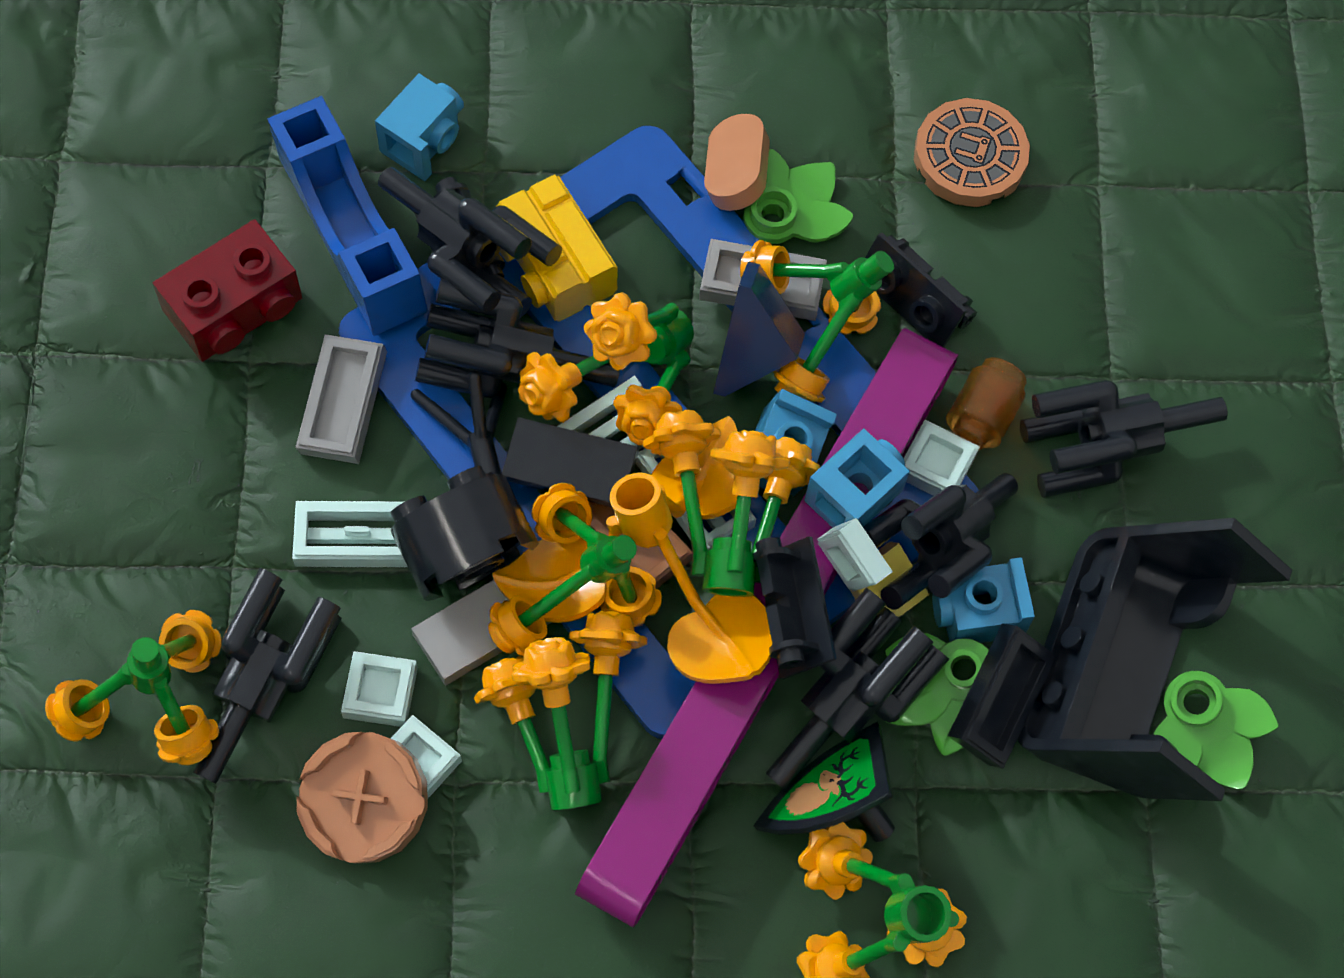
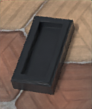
[502,417,639,507]
[948,624,1057,769]

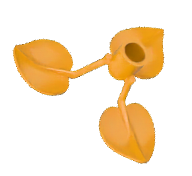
[492,416,772,684]

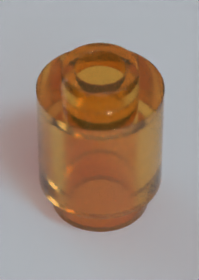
[946,358,1027,450]

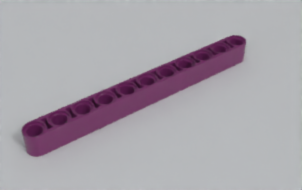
[575,328,959,928]

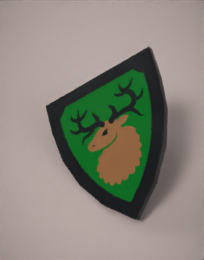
[753,721,895,842]

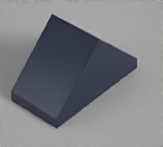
[713,261,805,396]

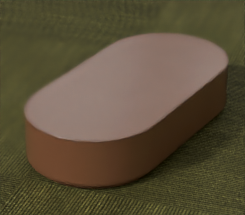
[704,114,770,211]

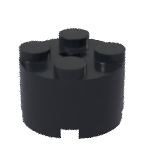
[390,466,539,601]

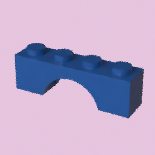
[267,96,428,336]

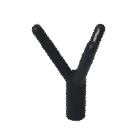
[410,370,507,474]

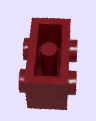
[152,219,303,362]

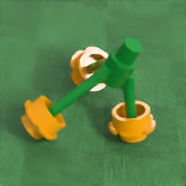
[740,240,894,403]
[488,483,662,657]
[45,610,222,765]

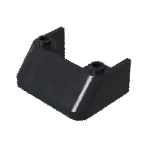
[1018,518,1293,801]

